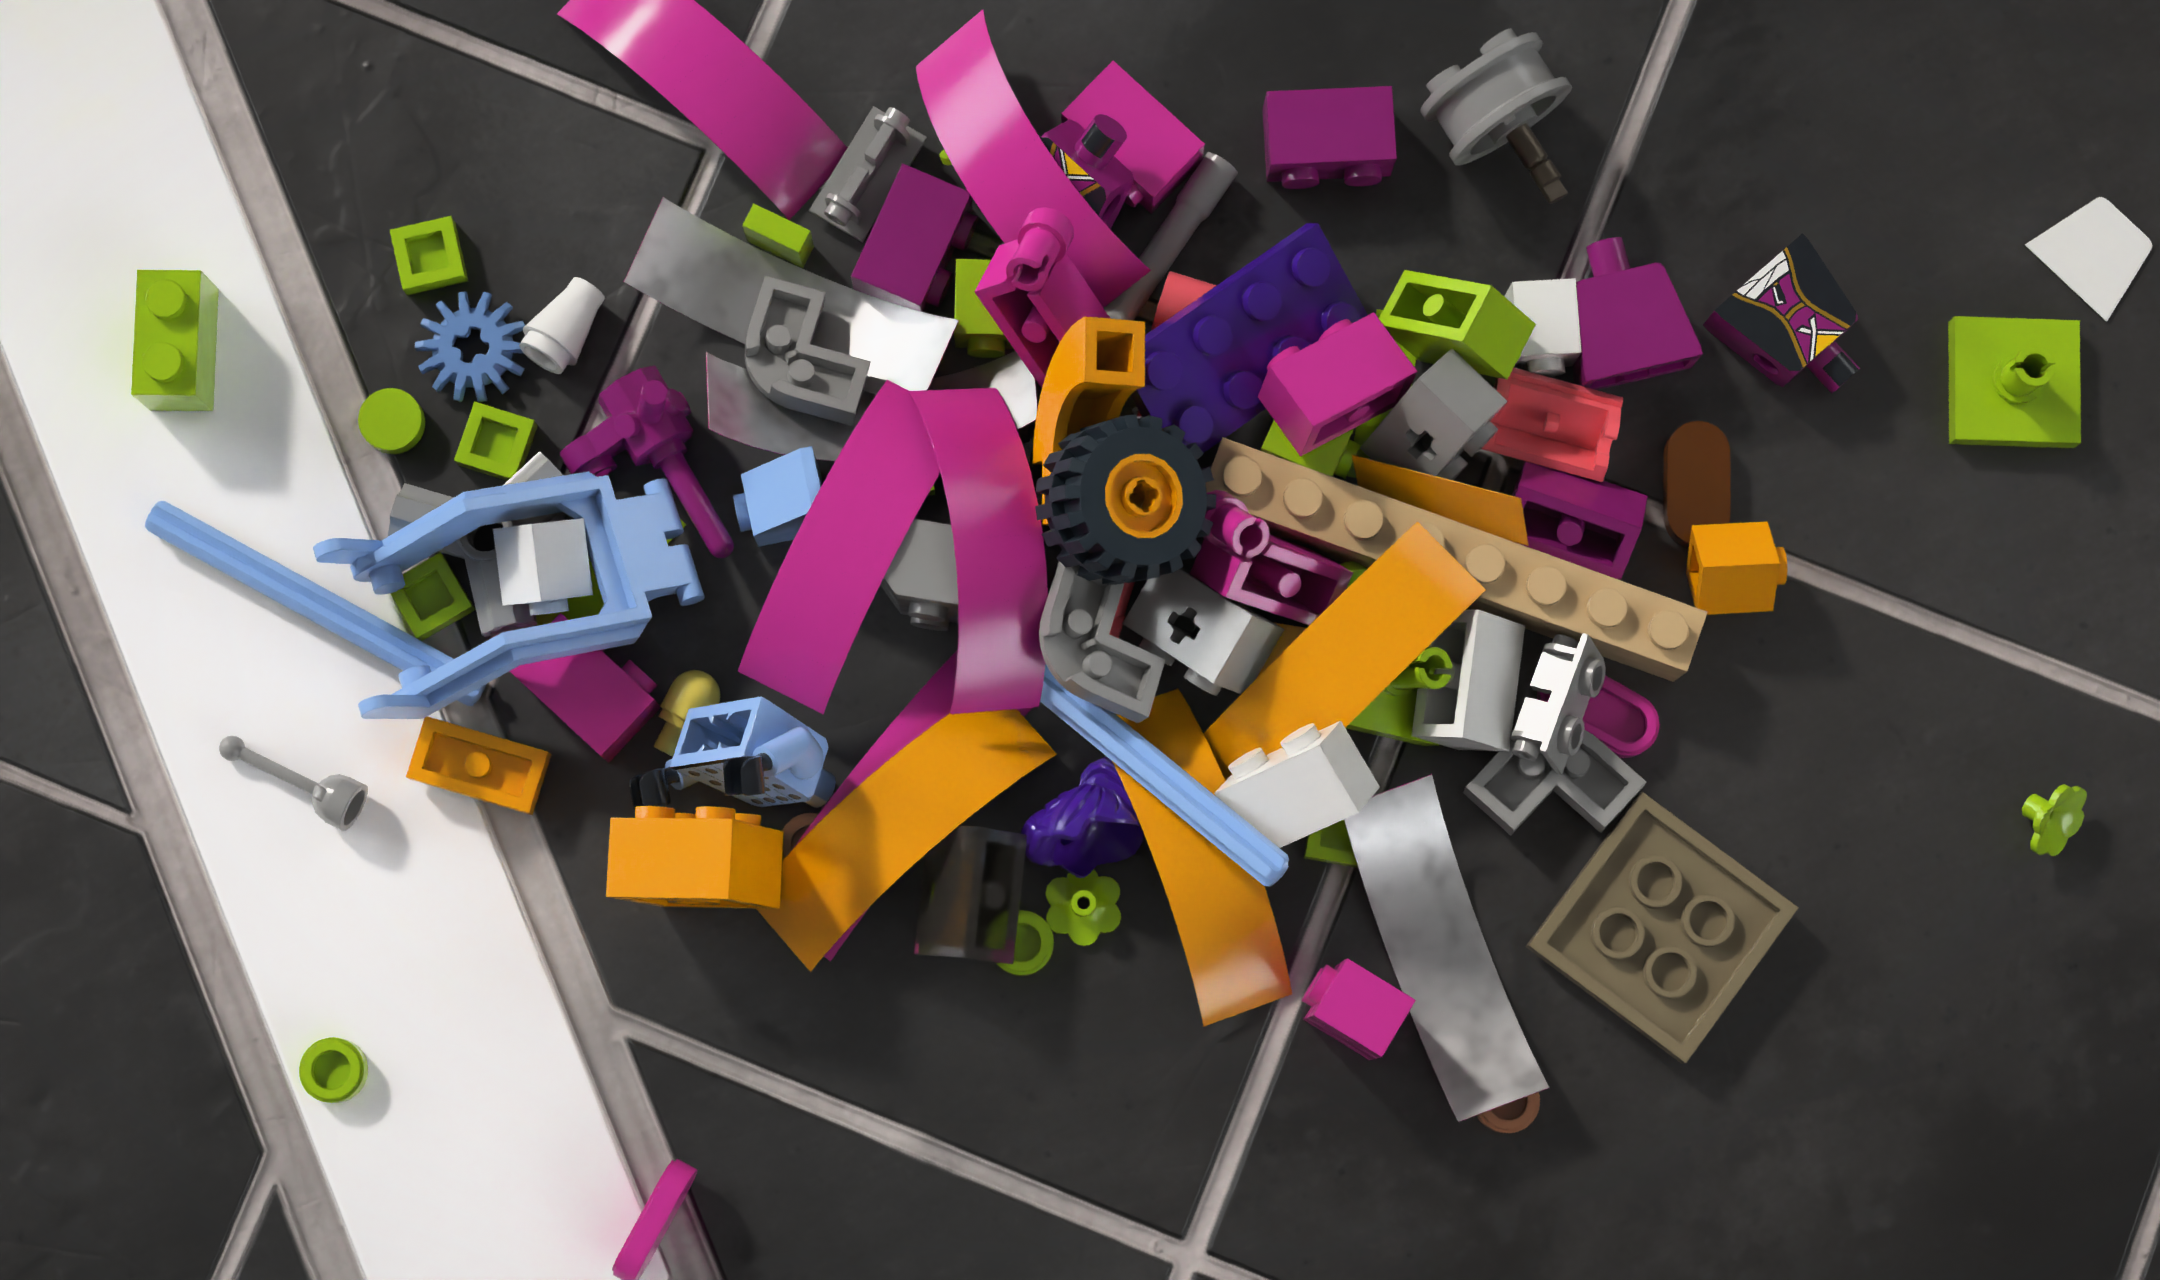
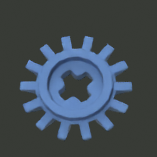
[415,291,525,403]

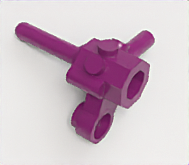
[560,366,734,558]

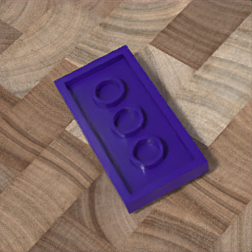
[1130,223,1368,453]

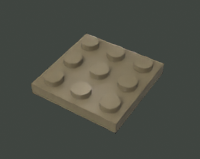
[1525,792,1799,1064]

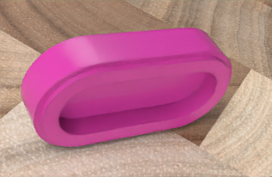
[1537,675,1660,758]
[612,1158,698,1280]

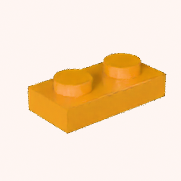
[406,716,552,815]

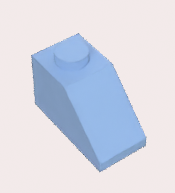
[733,446,823,547]

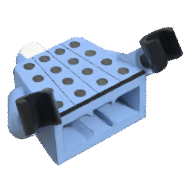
[629,696,836,810]

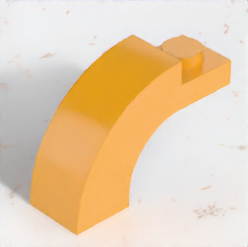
[1032,316,1145,526]

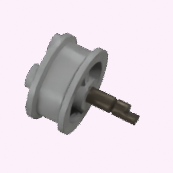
[1420,28,1572,204]

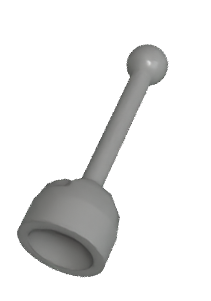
[219,735,368,831]

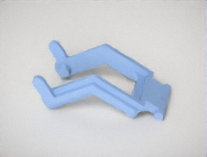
[313,471,705,719]

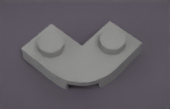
[744,276,871,426]
[1039,561,1166,723]
[1463,730,1647,836]

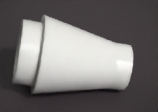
[519,277,605,374]

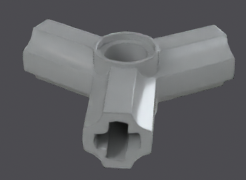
[388,452,563,637]

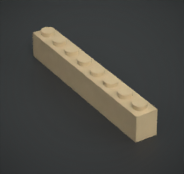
[1206,437,1708,682]

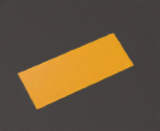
[1352,455,1529,546]

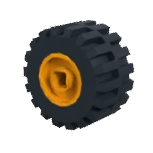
[1035,414,1216,585]

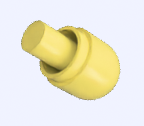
[654,670,720,757]

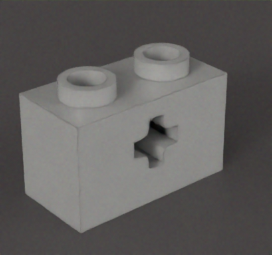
[1360,348,1508,481]
[1123,567,1284,696]

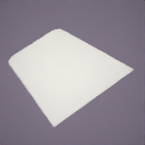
[2025,197,2153,322]

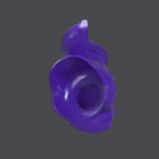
[1021,756,1145,878]

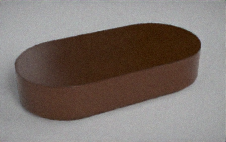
[1663,421,1731,548]

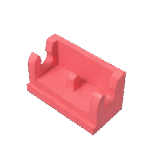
[1481,368,1623,482]

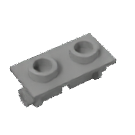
[809,106,927,243]
[1510,633,1606,775]

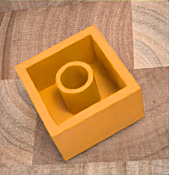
[606,806,784,909]

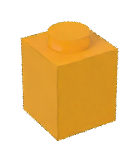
[1686,521,1787,615]

